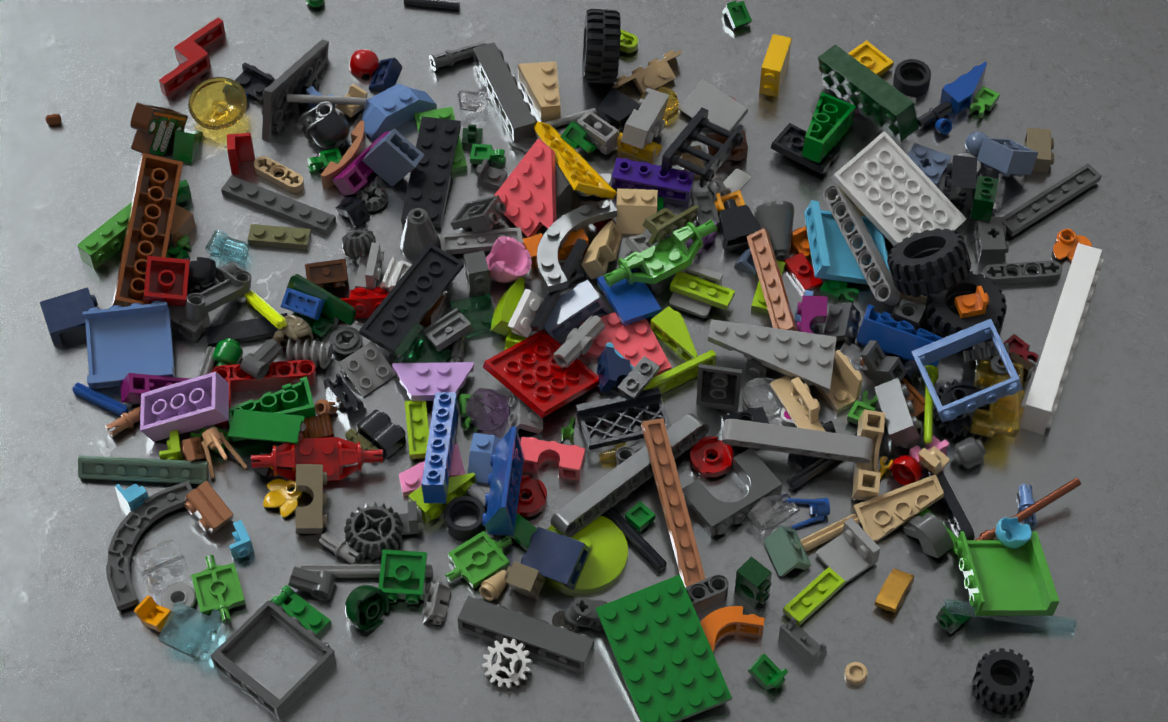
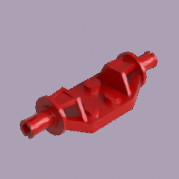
[251,437,383,482]

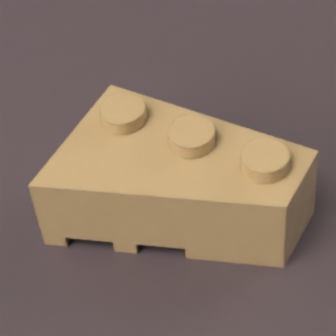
[518,61,561,122]

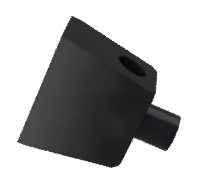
[597,88,641,133]
[719,199,761,249]

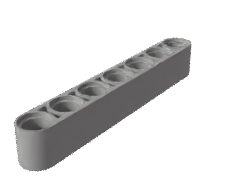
[824,185,901,306]
[722,419,874,464]

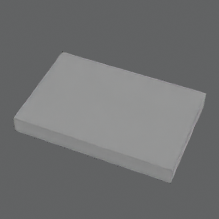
[679,79,748,133]

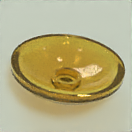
[188,77,247,130]

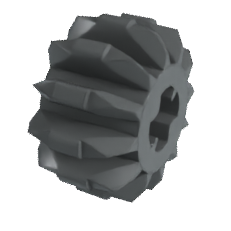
[342,229,376,258]

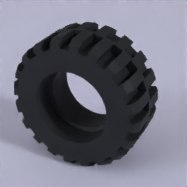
[582,9,621,84]
[887,228,971,297]
[924,271,1007,351]

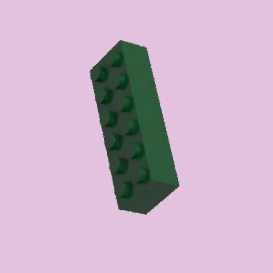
[818,44,918,142]

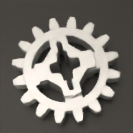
[482,638,533,689]

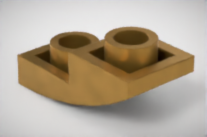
[874,568,915,613]

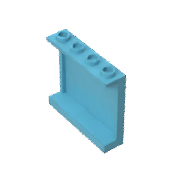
[804,200,891,285]

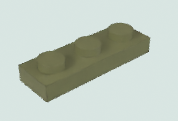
[247,224,311,250]

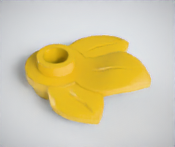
[263,479,303,518]

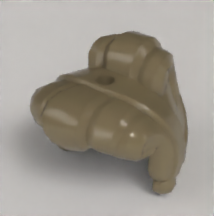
[273,315,313,348]

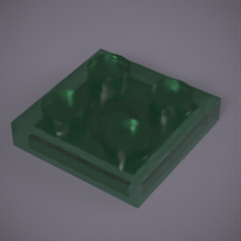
[450,293,495,338]

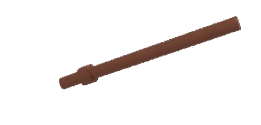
[975,477,1081,540]

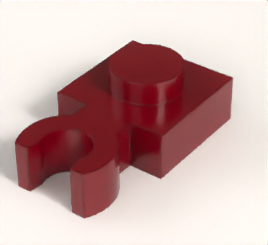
[1003,334,1039,364]

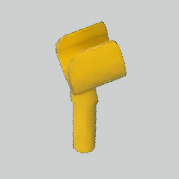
[879,456,894,479]

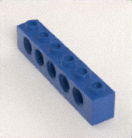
[421,392,459,503]

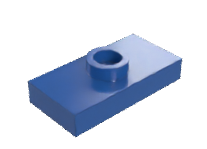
[281,288,325,320]

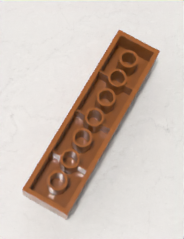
[112,153,183,307]

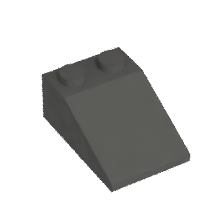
[696,364,743,409]

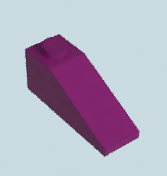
[121,373,190,404]

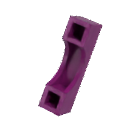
[332,130,392,196]

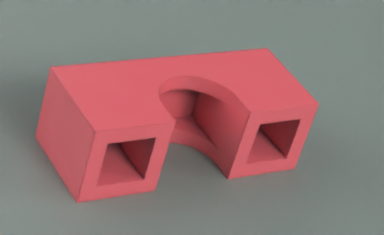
[521,437,585,481]

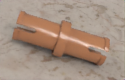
[105,405,141,437]

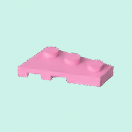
[399,443,465,497]

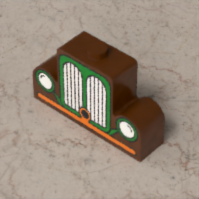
[130,102,188,158]

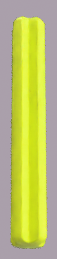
[244,290,287,329]

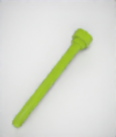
[921,365,939,444]

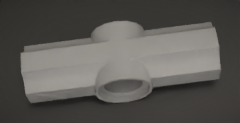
[553,315,605,368]

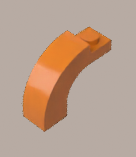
[700,606,765,654]

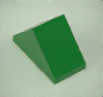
[173,129,203,164]

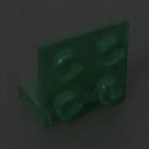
[394,323,452,363]

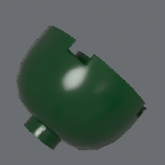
[344,585,390,632]

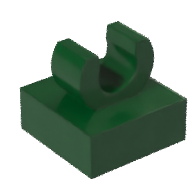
[462,124,483,148]

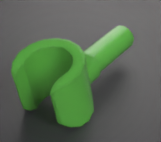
[561,417,576,443]

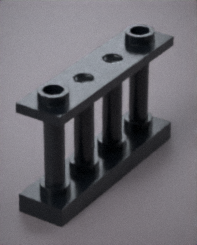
[661,107,744,188]

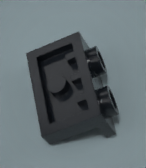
[232,62,275,105]

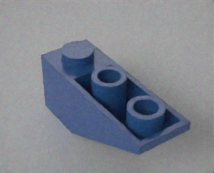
[940,62,987,115]

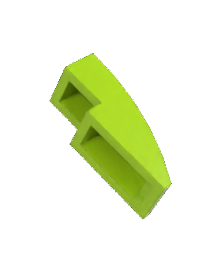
[491,277,525,335]

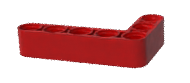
[212,360,317,428]

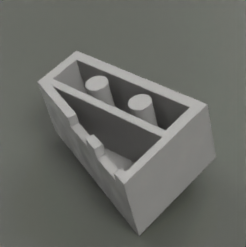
[621,88,669,149]

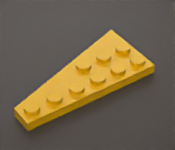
[534,121,617,199]

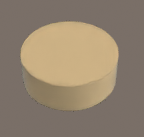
[844,662,868,686]

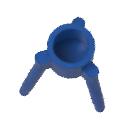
[775,498,830,529]

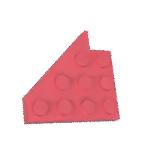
[494,138,557,237]
[581,312,672,378]

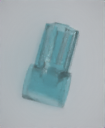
[205,230,250,260]

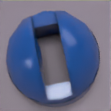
[935,118,952,135]

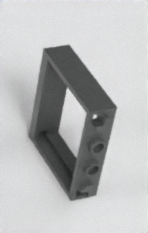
[211,600,336,719]

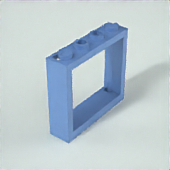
[911,319,1022,422]

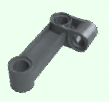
[185,261,252,321]

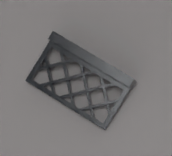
[576,387,672,450]

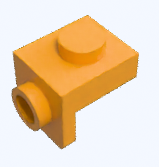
[714,190,745,213]
[134,595,175,632]

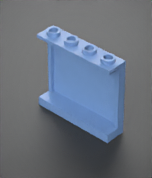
[83,301,175,389]

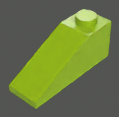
[651,306,698,362]

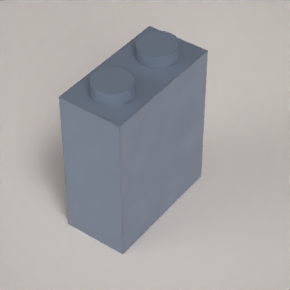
[362,128,424,187]

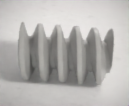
[286,338,333,369]

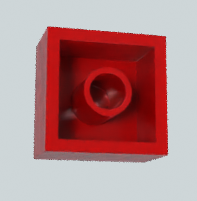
[143,256,190,307]

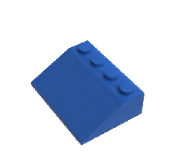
[482,427,524,536]

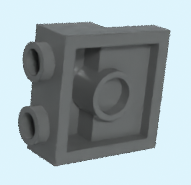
[450,195,506,233]

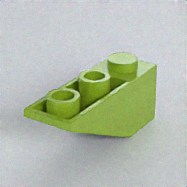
[408,473,476,524]

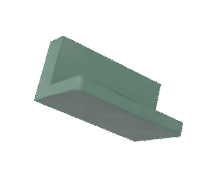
[764,526,812,577]

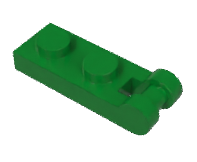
[270,585,331,638]

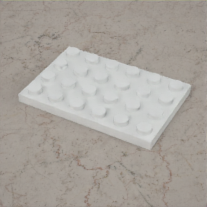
[831,131,966,247]

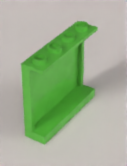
[954,531,1060,616]

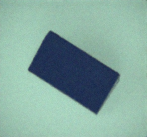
[368,57,402,93]

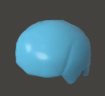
[995,517,1032,549]

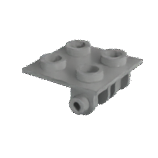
[338,341,396,398]

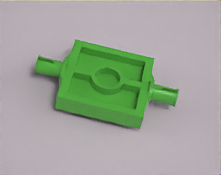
[445,531,512,589]
[191,555,246,624]

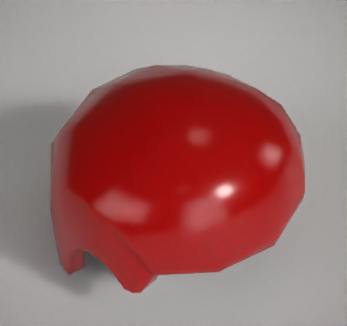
[349,49,379,78]
[889,455,923,486]

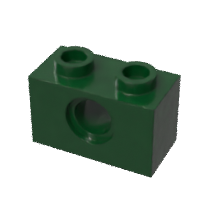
[970,176,999,222]
[734,556,772,609]

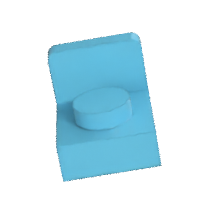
[229,520,254,559]

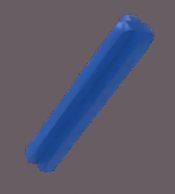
[72,382,129,417]

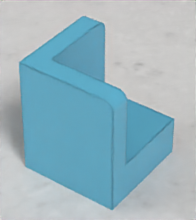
[115,484,149,511]

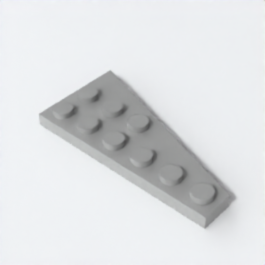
[708,319,836,394]

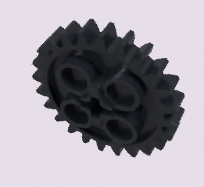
[933,378,1002,441]

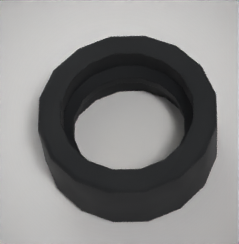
[893,59,931,96]
[444,496,485,540]

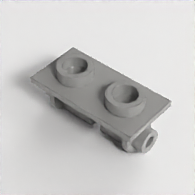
[422,576,451,625]

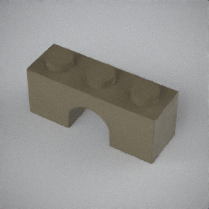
[295,464,327,534]

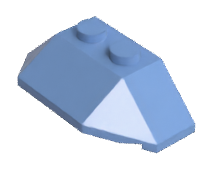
[362,83,437,141]

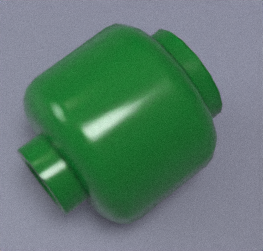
[212,338,243,367]

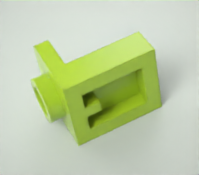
[159,430,184,460]

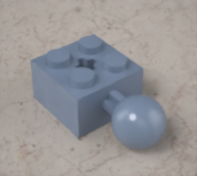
[965,132,1039,177]
[908,143,951,189]

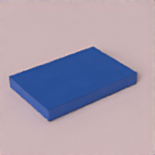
[597,269,661,326]

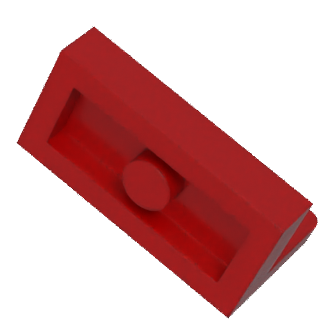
[227,133,255,175]

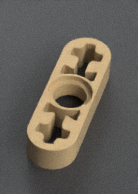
[254,156,304,193]

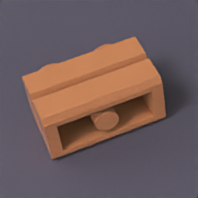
[184,481,234,535]

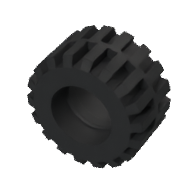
[972,648,1034,712]

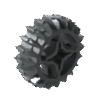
[344,502,404,560]

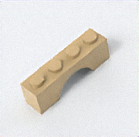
[852,409,885,501]

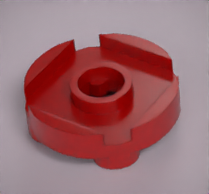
[690,436,733,478]
[517,475,547,517]

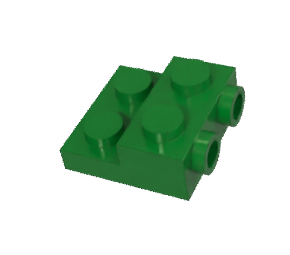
[378,550,428,604]

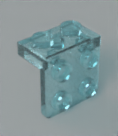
[158,602,222,660]

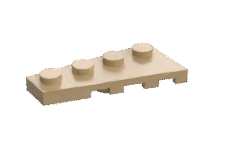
[854,474,944,543]

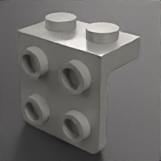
[669,263,723,318]

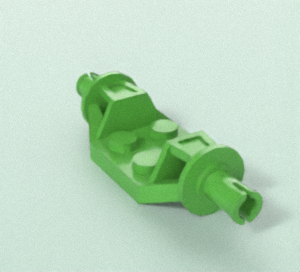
[603,219,717,287]

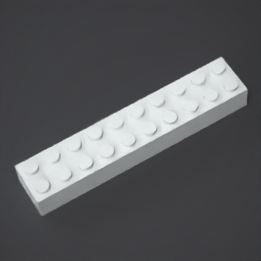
[1019,243,1104,435]

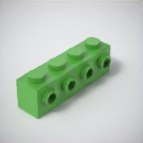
[77,202,132,270]

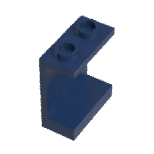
[40,287,98,345]
[521,526,591,590]

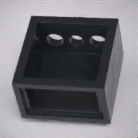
[944,155,977,214]

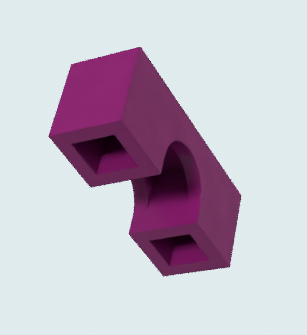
[796,295,828,334]

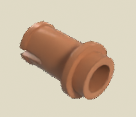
[315,399,338,416]

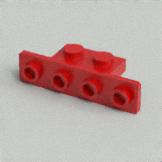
[339,286,390,318]

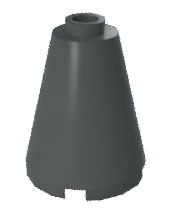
[754,201,795,260]
[400,208,441,261]

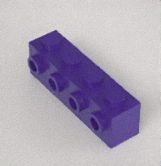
[611,158,695,203]

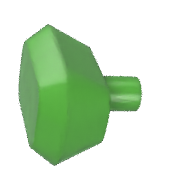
[176,235,191,250]

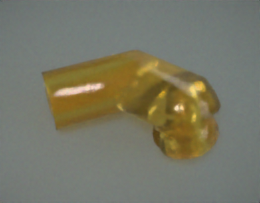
[598,442,627,463]

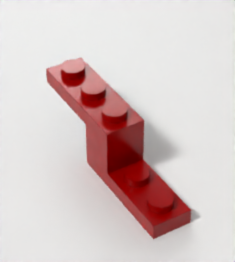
[159,17,225,97]

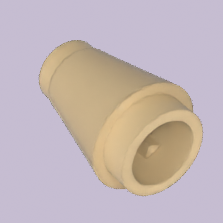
[479,570,507,601]

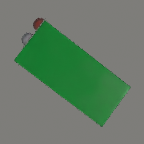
[228,409,306,444]

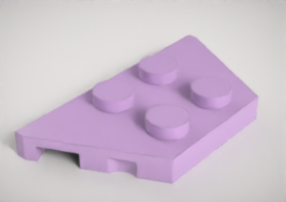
[392,362,474,401]

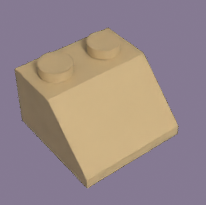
[616,188,658,236]

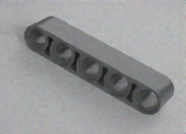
[685,574,729,613]

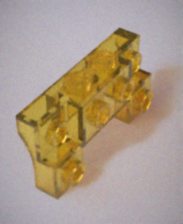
[971,359,1025,438]

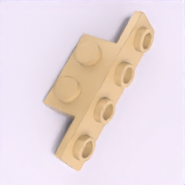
[613,50,682,96]
[770,376,826,432]

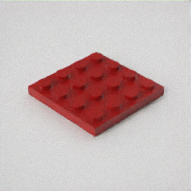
[483,330,599,418]

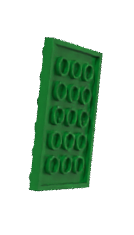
[596,574,732,722]

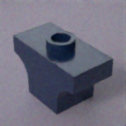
[597,346,631,393]

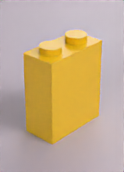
[759,34,792,97]

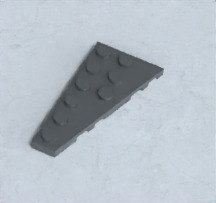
[262,39,329,142]

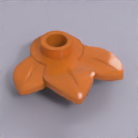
[1053,229,1092,262]

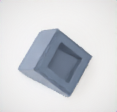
[734,248,757,276]

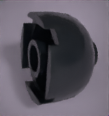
[310,112,350,149]
[183,257,217,293]

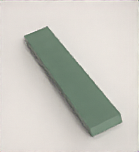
[78,455,209,484]

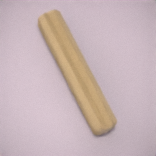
[801,514,860,551]

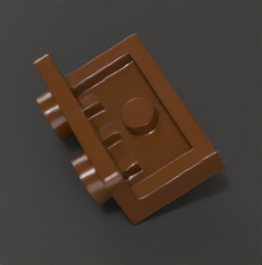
[305,259,349,290]

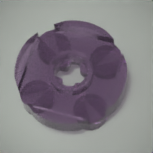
[466,388,509,431]

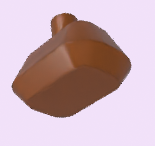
[45,113,62,125]

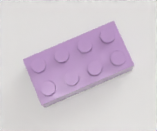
[140,372,229,442]

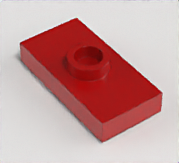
[784,252,823,294]

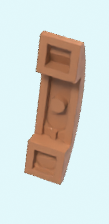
[321,120,366,189]

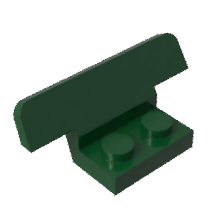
[287,274,356,342]

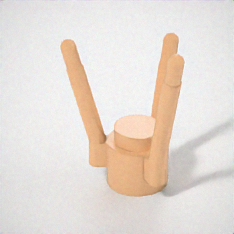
[201,427,247,479]

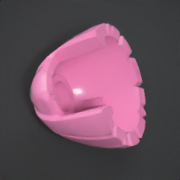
[486,236,532,283]

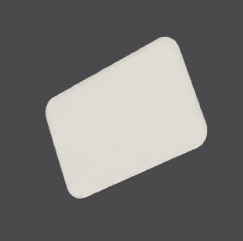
[723,169,751,193]

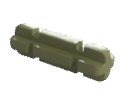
[345,428,380,457]

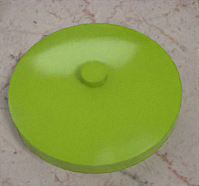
[547,516,628,594]

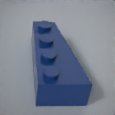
[856,304,943,367]

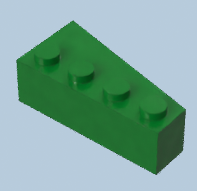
[802,92,856,163]
[228,376,316,442]

